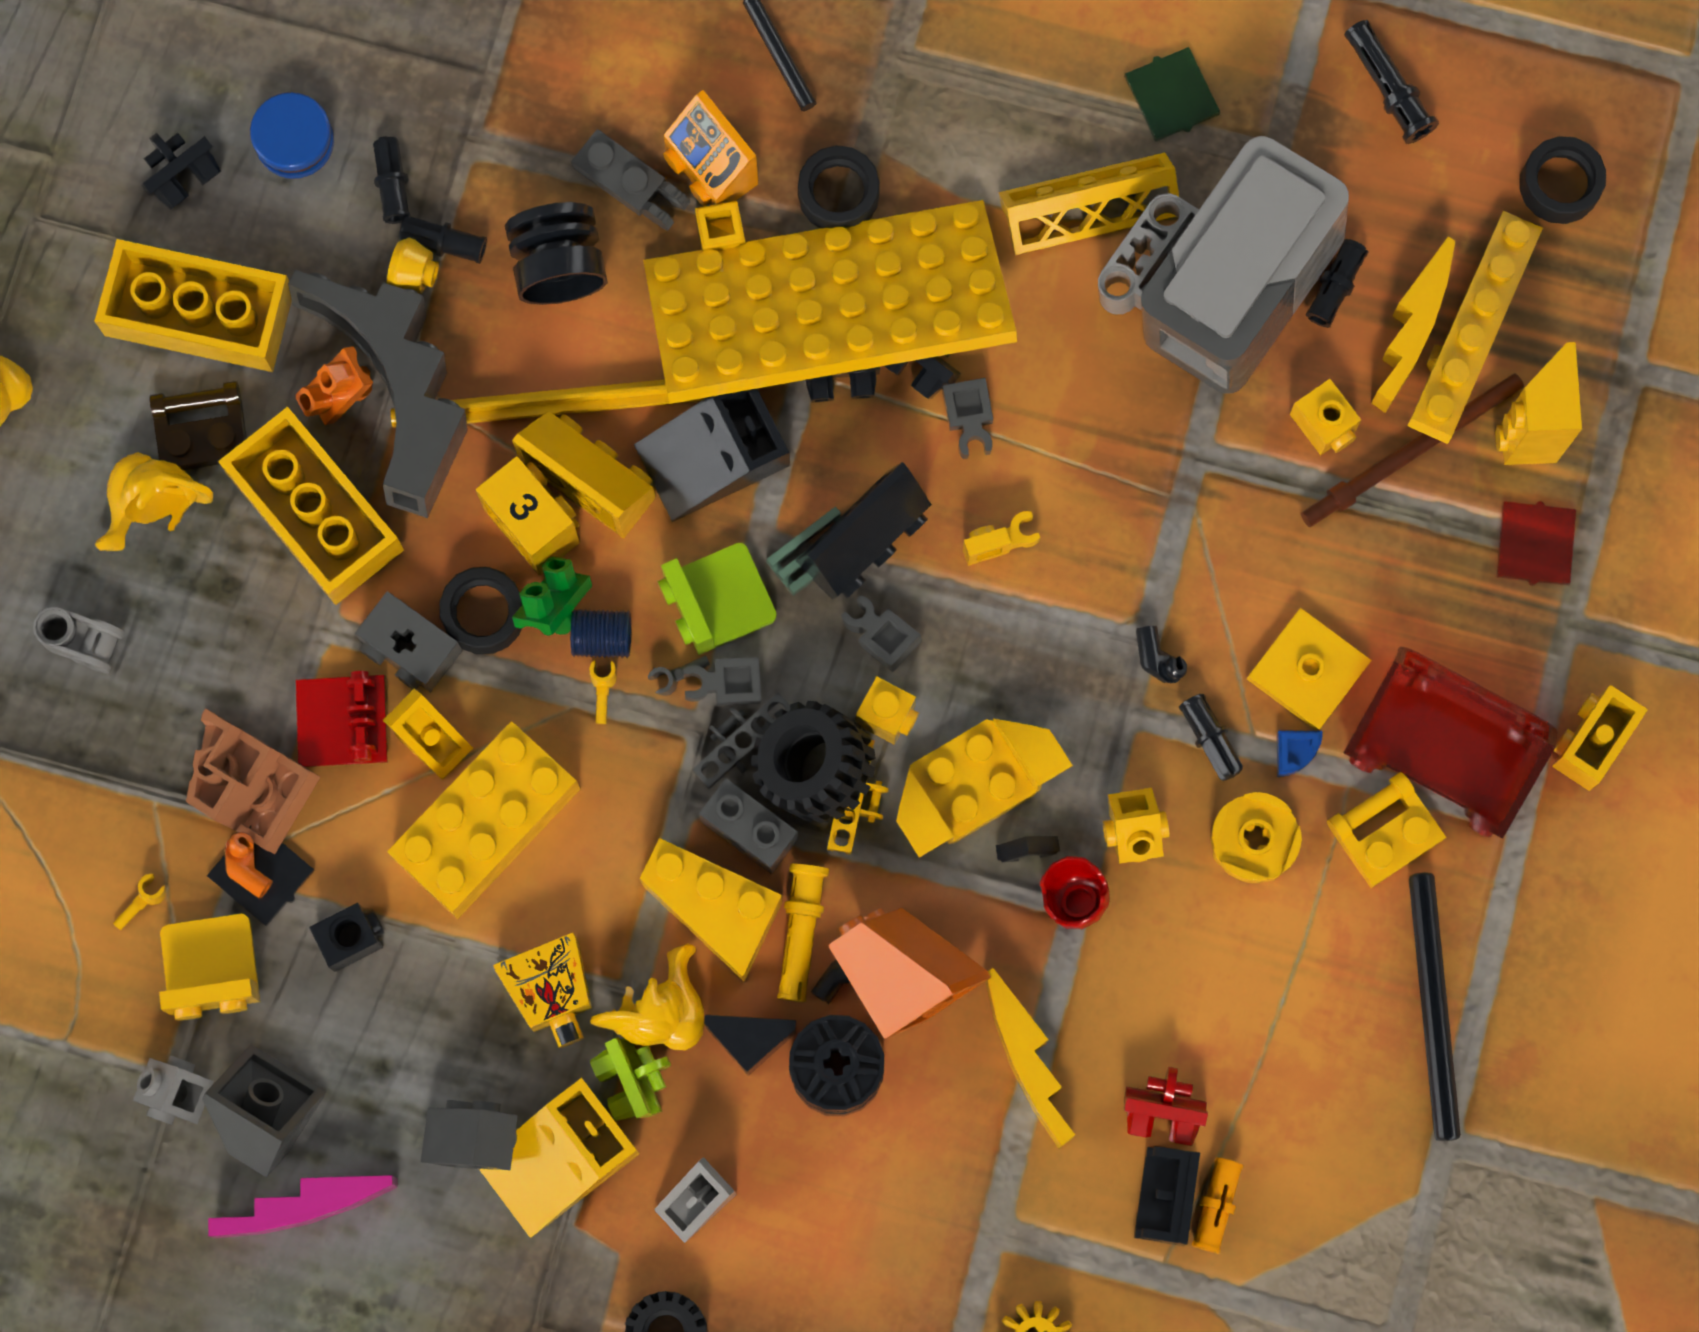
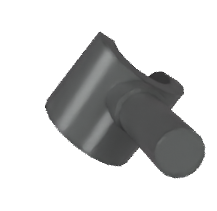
[648,655,710,696]

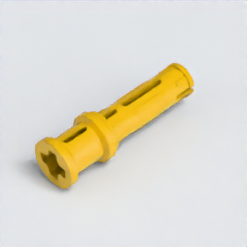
[777,863,829,1002]

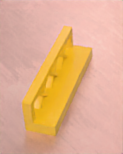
[999,152,1179,255]

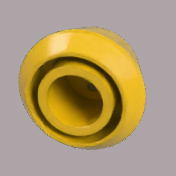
[387,237,439,294]

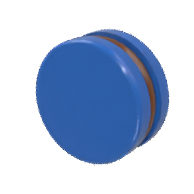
[250,92,334,179]

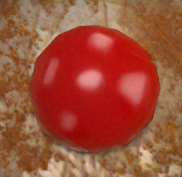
[1040,856,1110,930]

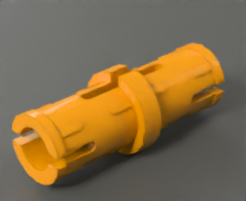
[1191,1157,1244,1254]

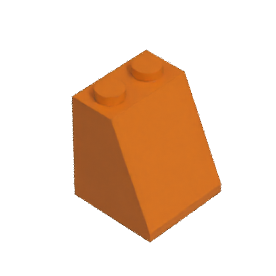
[828,908,991,1039]

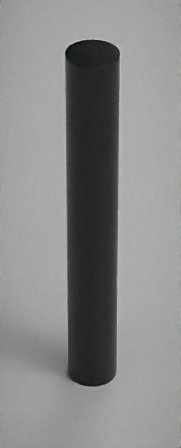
[743,0,816,112]

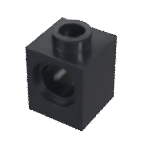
[309,902,385,972]

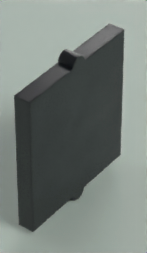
[207,826,315,926]

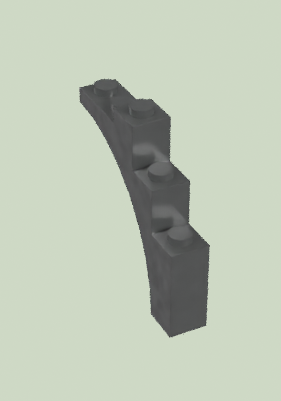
[288,270,468,518]

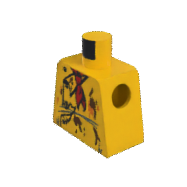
[493,932,592,1048]

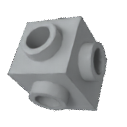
[133,1055,214,1125]

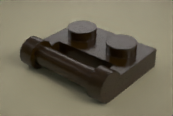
[150,381,247,470]

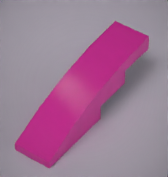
[208,1175,398,1238]

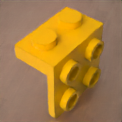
[159,914,260,1020]

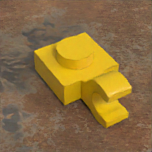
[962,511,1040,566]

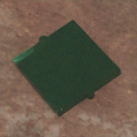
[1124,47,1220,142]

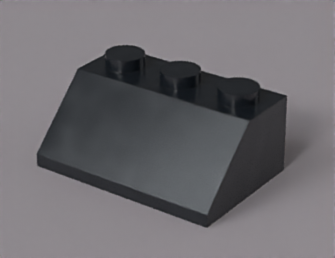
[796,462,932,599]

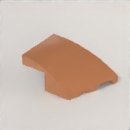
[186,708,320,854]

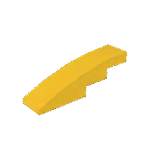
[1371,236,1455,413]
[985,968,1076,1149]

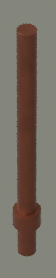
[1301,373,1524,527]

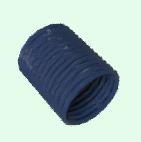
[570,609,631,658]

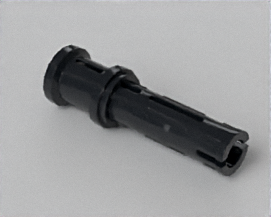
[1344,20,1439,144]

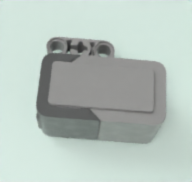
[1098,136,1349,393]

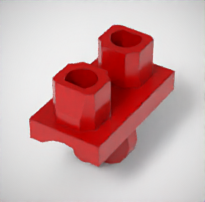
[1124,1066,1208,1146]

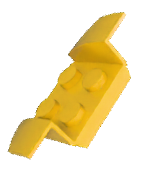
[896,718,1073,858]

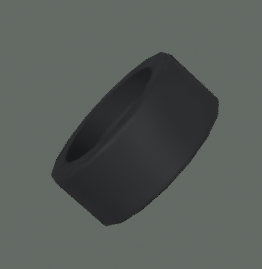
[1520,136,1606,224]
[798,145,880,229]
[439,567,522,655]

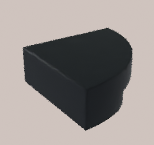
[996,836,1060,862]

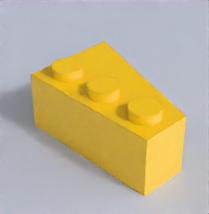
[640,838,783,983]

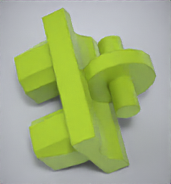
[590,1037,671,1121]

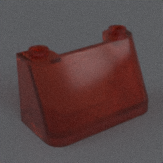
[1343,646,1558,839]

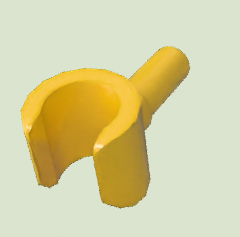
[589,660,617,724]
[113,873,166,930]

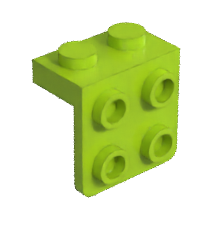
[657,543,777,655]

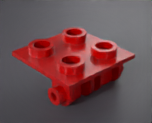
[296,671,388,767]

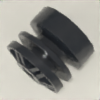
[505,202,608,305]
[789,1015,884,1116]

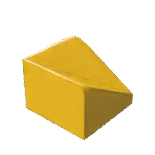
[695,201,745,251]

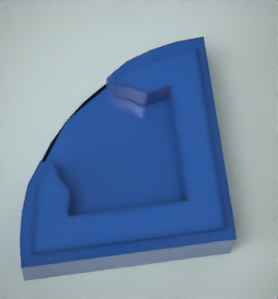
[1276,731,1323,777]

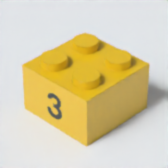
[475,456,580,576]

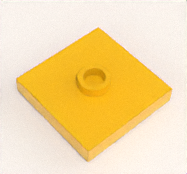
[1247,608,1372,731]

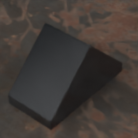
[704,1015,796,1076]

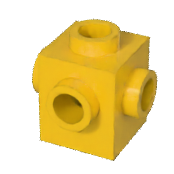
[1102,787,1169,864]

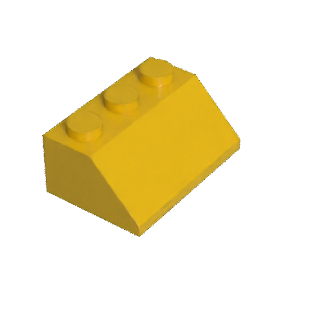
[1495,342,1582,465]
[512,411,656,539]

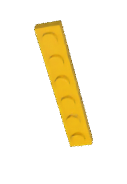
[1408,211,1543,444]

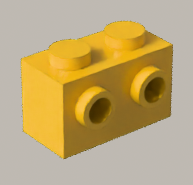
[1552,685,1648,791]

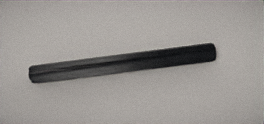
[1409,872,1461,1141]

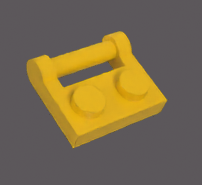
[1327,772,1447,888]

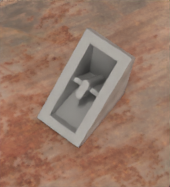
[654,1157,737,1243]

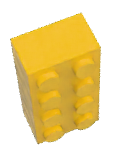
[94,239,292,372]
[218,406,404,605]
[387,721,581,919]

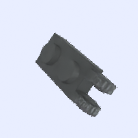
[571,129,691,230]

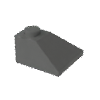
[202,1044,326,1178]

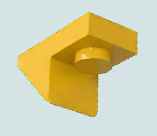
[383,688,473,780]

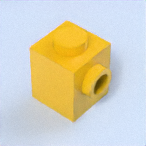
[1290,379,1361,456]
[855,676,919,745]

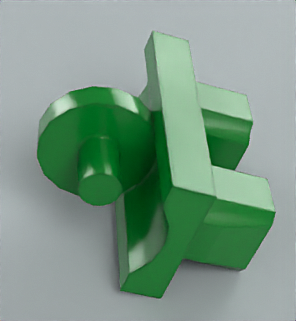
[512,556,592,636]

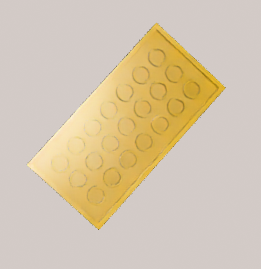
[643,200,1017,404]

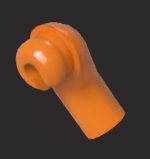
[225,832,273,899]

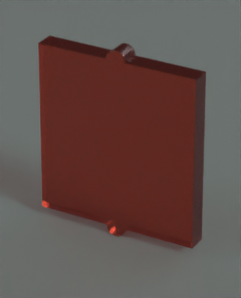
[1497,501,1576,586]

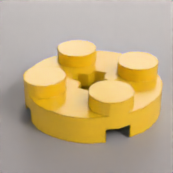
[1210,792,1302,883]

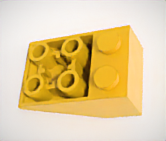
[479,1077,640,1238]

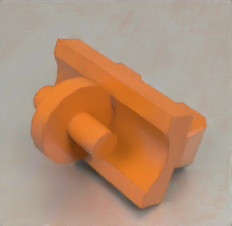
[295,346,373,425]

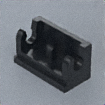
[1134,1146,1200,1246]

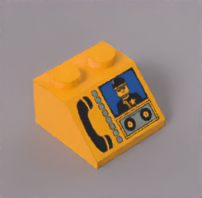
[663,90,758,207]

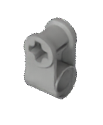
[33,607,125,674]

